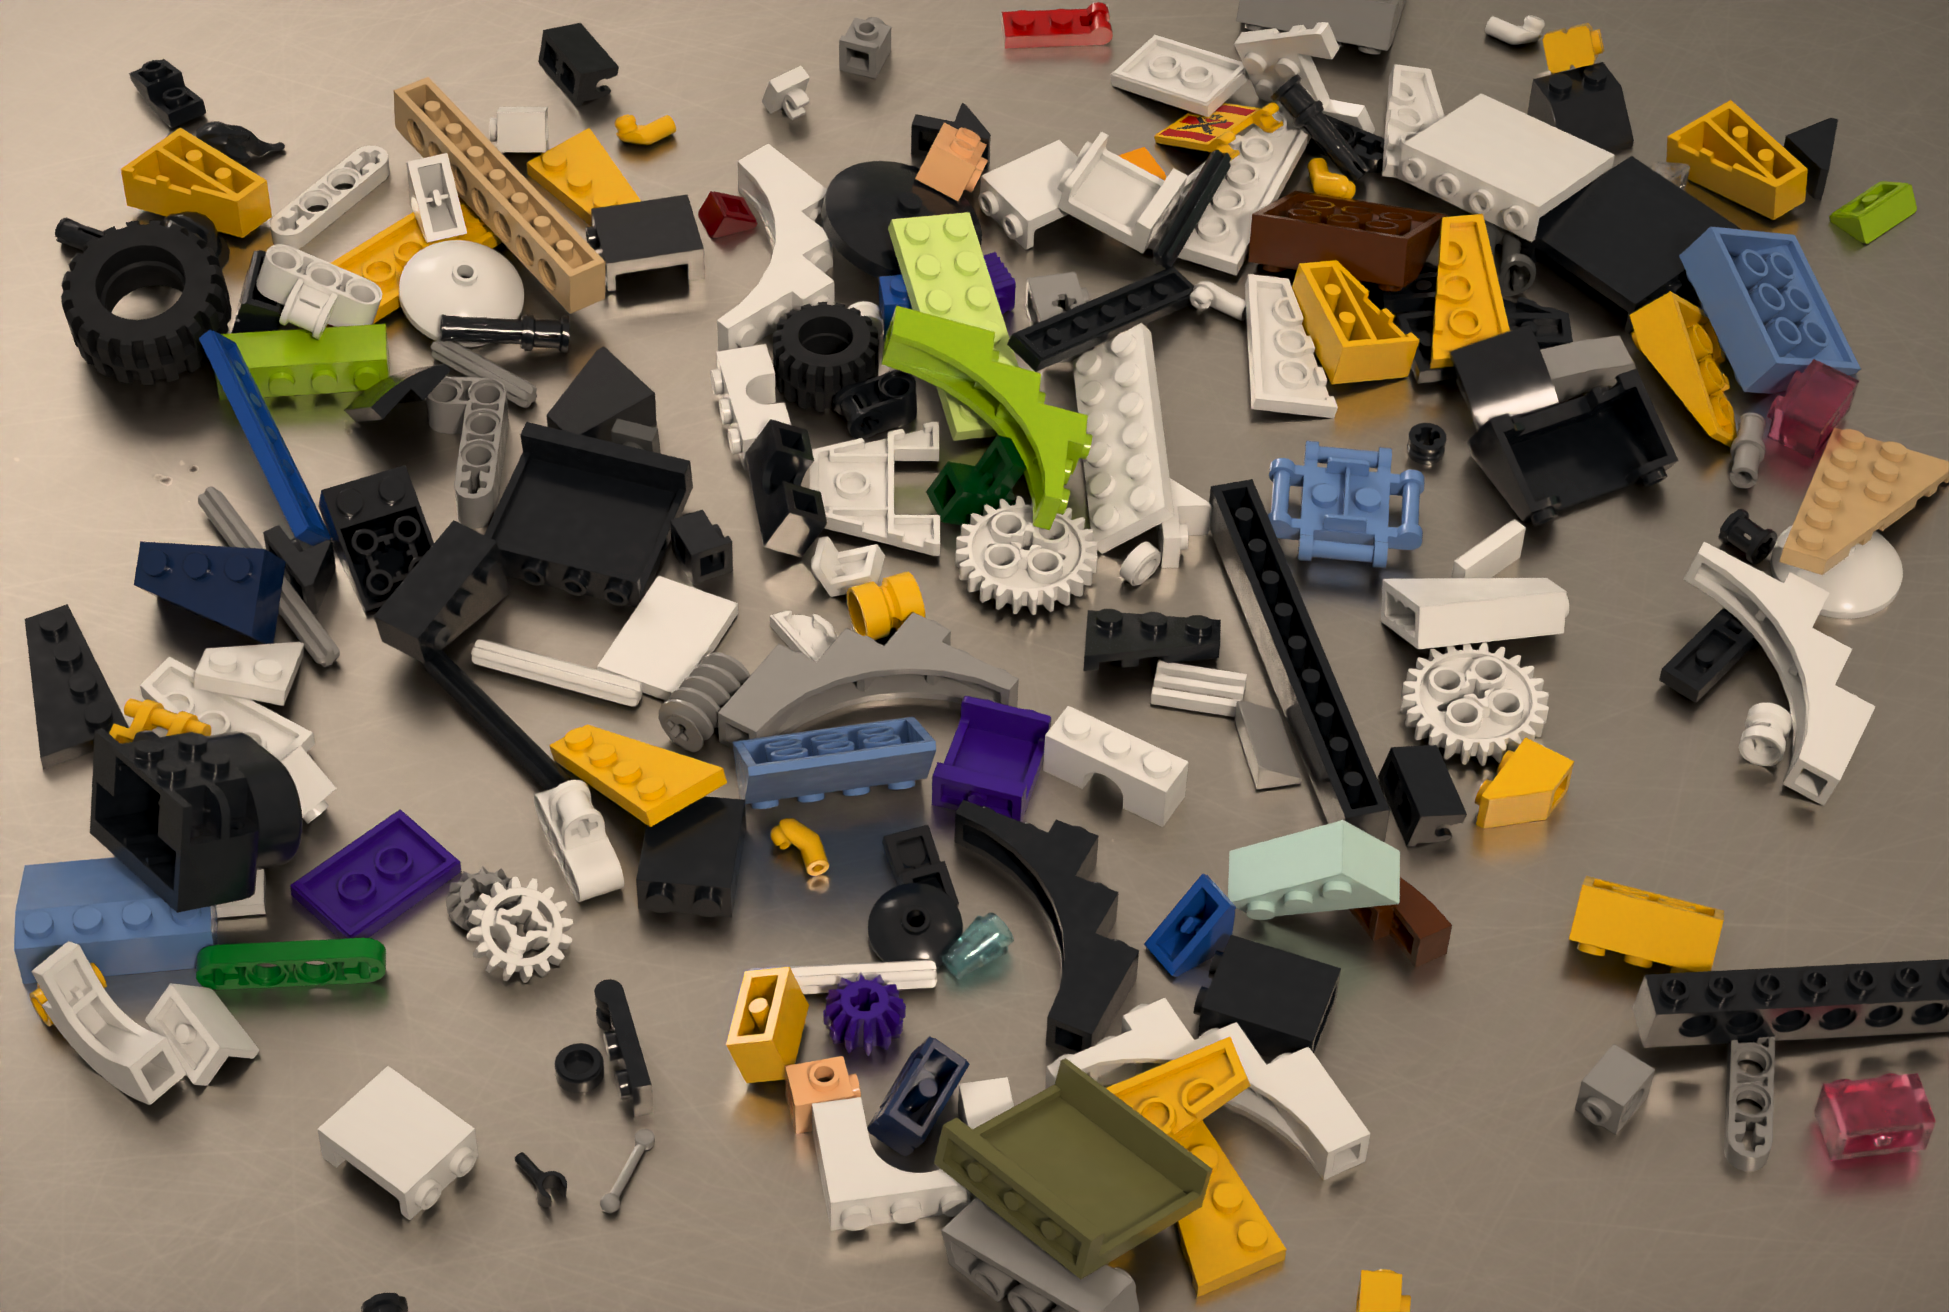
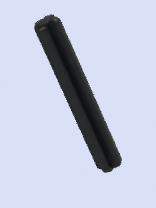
[1152,150,1231,269]

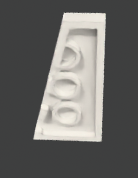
[1382,64,1445,178]
[140,657,315,761]

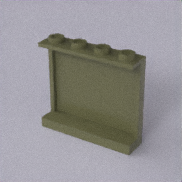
[934,1058,1212,1279]

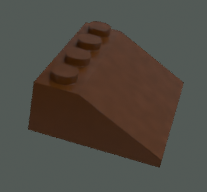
[1248,190,1447,291]

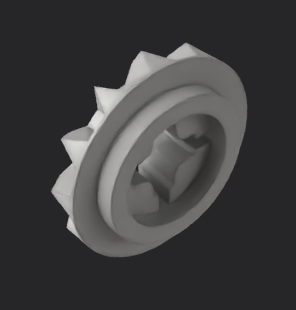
[446,866,518,931]

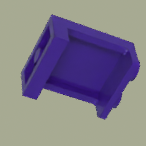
[932,696,1052,822]

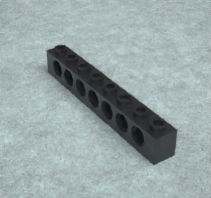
[1633,959,1949,1048]

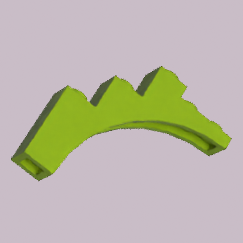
[881,305,1092,530]

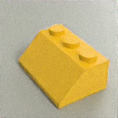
[1569,876,1724,973]

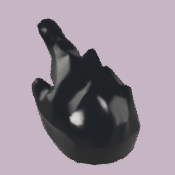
[195,121,285,165]

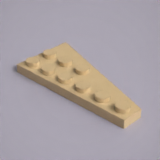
[1779,427,1949,575]

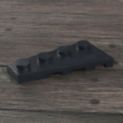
[25,604,129,770]

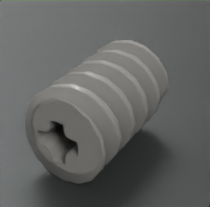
[658,652,750,752]

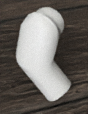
[1485,15,1545,45]

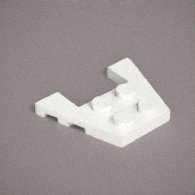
[1234,22,1375,134]
[809,422,940,556]

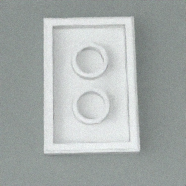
[1111,35,1250,117]
[597,576,738,701]

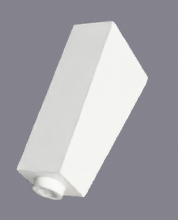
[1381,578,1569,649]

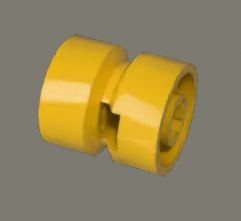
[846,571,925,640]

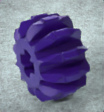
[823,971,906,1057]

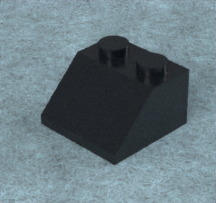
[1527,62,1634,152]

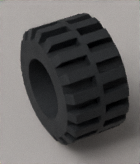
[773,302,879,412]

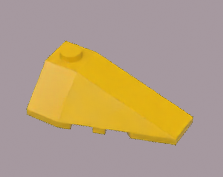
[1629,291,1737,448]

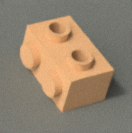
[915,123,988,201]

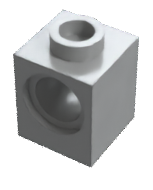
[1575,1044,1655,1135]

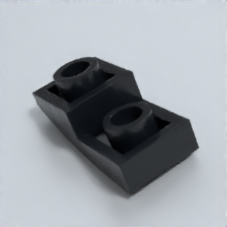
[129,59,206,128]

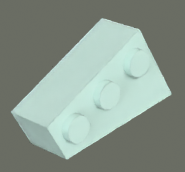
[1228,820,1400,920]

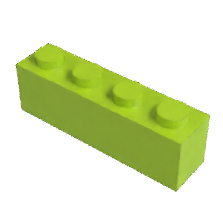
[215,324,390,400]

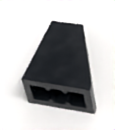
[547,346,657,442]

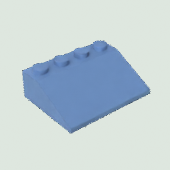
[1679,227,1861,394]
[732,716,936,809]
[14,857,218,984]

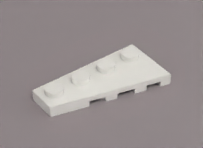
[1245,274,1338,419]

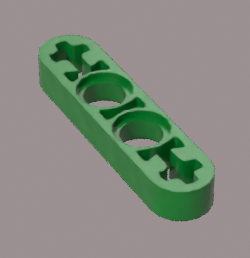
[196,938,386,990]

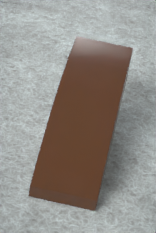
[1349,877,1452,968]

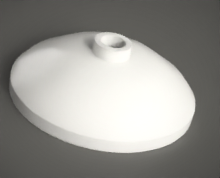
[399,240,524,347]
[1770,525,1903,619]

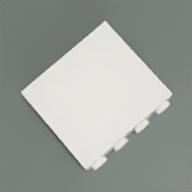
[1397,94,1615,242]

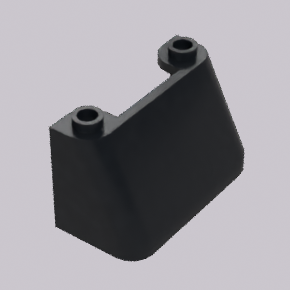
[1466,369,1679,526]

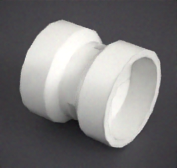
[1738,703,1793,766]

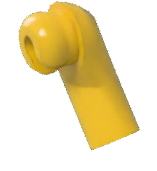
[614,114,676,146]
[1307,158,1356,199]
[770,818,829,876]

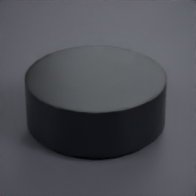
[555,1043,604,1093]

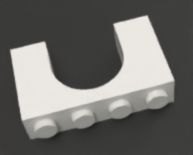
[812,1077,1014,1231]

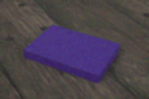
[290,809,462,939]

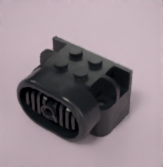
[90,729,303,913]

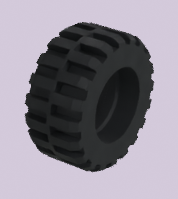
[61,220,232,385]

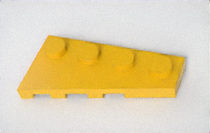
[1430,214,1510,369]
[549,724,727,827]

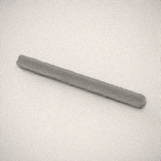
[198,487,340,667]

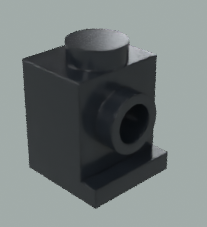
[670,509,733,585]

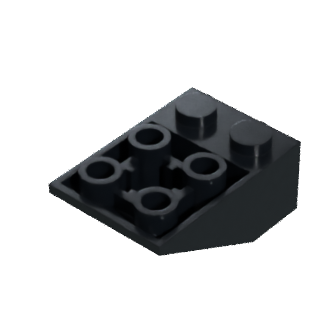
[318,465,434,613]

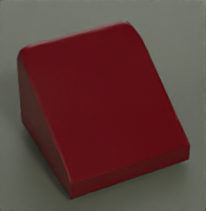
[698,191,758,238]

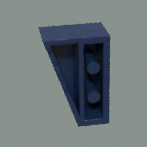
[134,541,286,644]

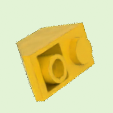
[1475,737,1574,829]

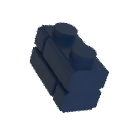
[867,1036,970,1157]

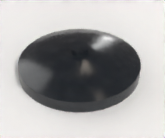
[821,161,982,279]

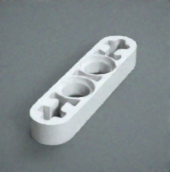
[270,146,390,249]

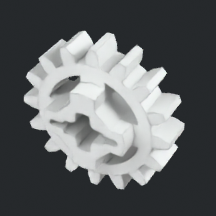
[467,877,573,983]

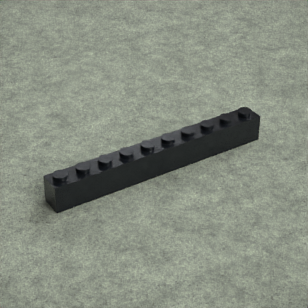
[1209,479,1390,842]

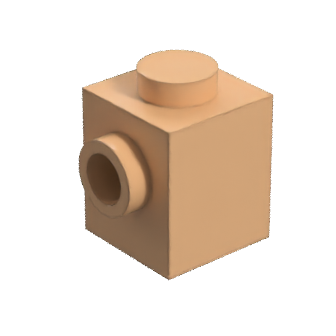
[785,1056,861,1134]

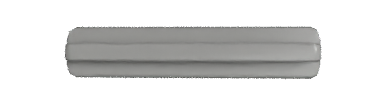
[431,336,537,408]

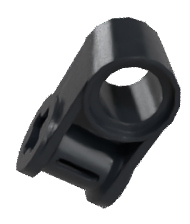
[833,370,917,440]

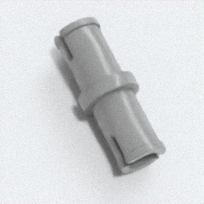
[1730,412,1766,488]

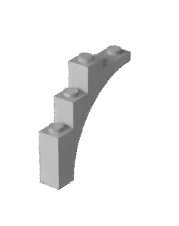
[718,612,1019,749]

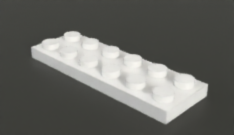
[1073,323,1174,554]

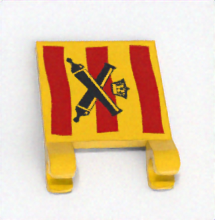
[1154,102,1284,161]

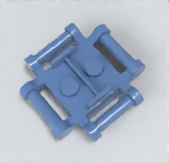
[1268,441,1425,568]

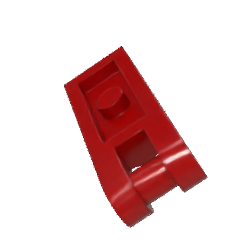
[1001,2,1113,49]

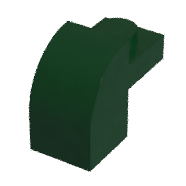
[926,435,1027,526]

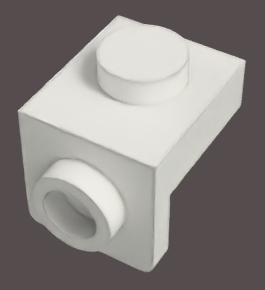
[811,536,885,597]

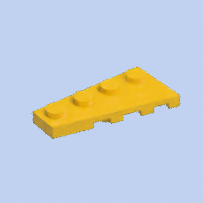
[527,128,641,226]
[1106,1037,1251,1140]
[1175,1120,1287,1298]

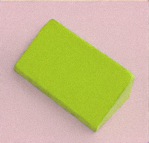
[1829,181,1917,244]

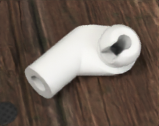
[1190,281,1247,321]

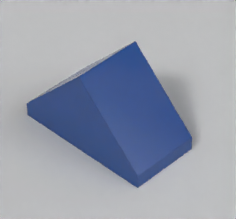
[1144,874,1236,977]

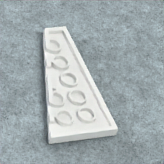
[1147,101,1323,275]

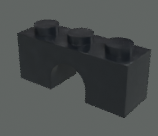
[745,419,827,558]

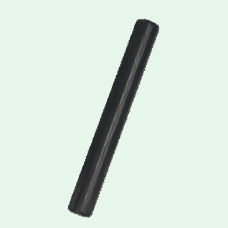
[422,650,571,790]

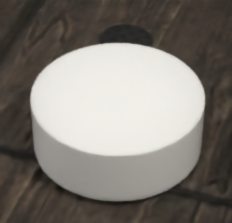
[1120,542,1161,586]

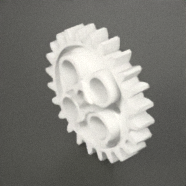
[955,496,1098,615]
[1401,642,1549,766]

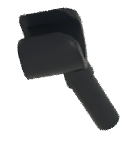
[515,1152,567,1208]

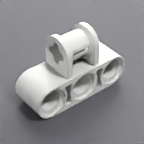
[256,244,383,340]
[534,780,625,902]

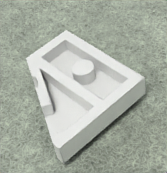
[193,642,304,706]

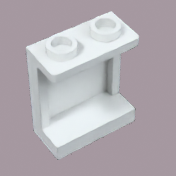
[1058,132,1188,254]
[978,140,1078,250]
[318,1066,478,1220]

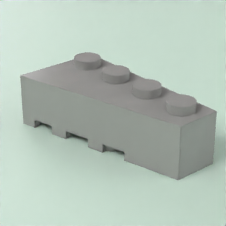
[941,1197,1140,1312]

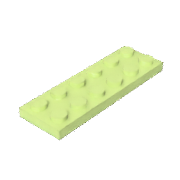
[888,212,1019,441]

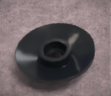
[868,883,963,969]

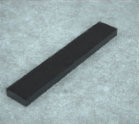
[1007,266,1194,372]

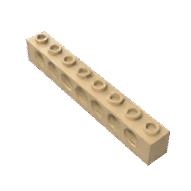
[393,77,606,314]

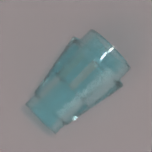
[942,912,1014,979]

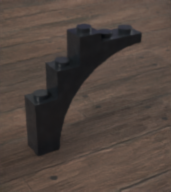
[954,800,1139,1055]

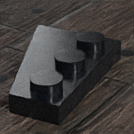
[1083,609,1221,671]

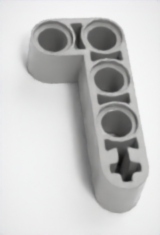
[426,376,509,529]

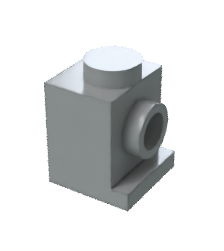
[839,17,891,79]

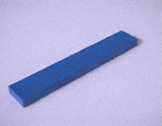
[199,330,331,546]

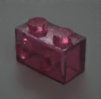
[1767,359,1859,459]
[1814,1073,1936,1161]

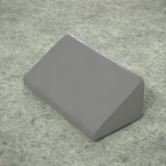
[1235,701,1301,790]

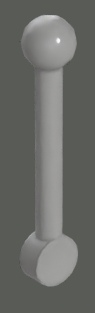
[600,1129,655,1213]

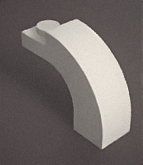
[31,941,186,1105]

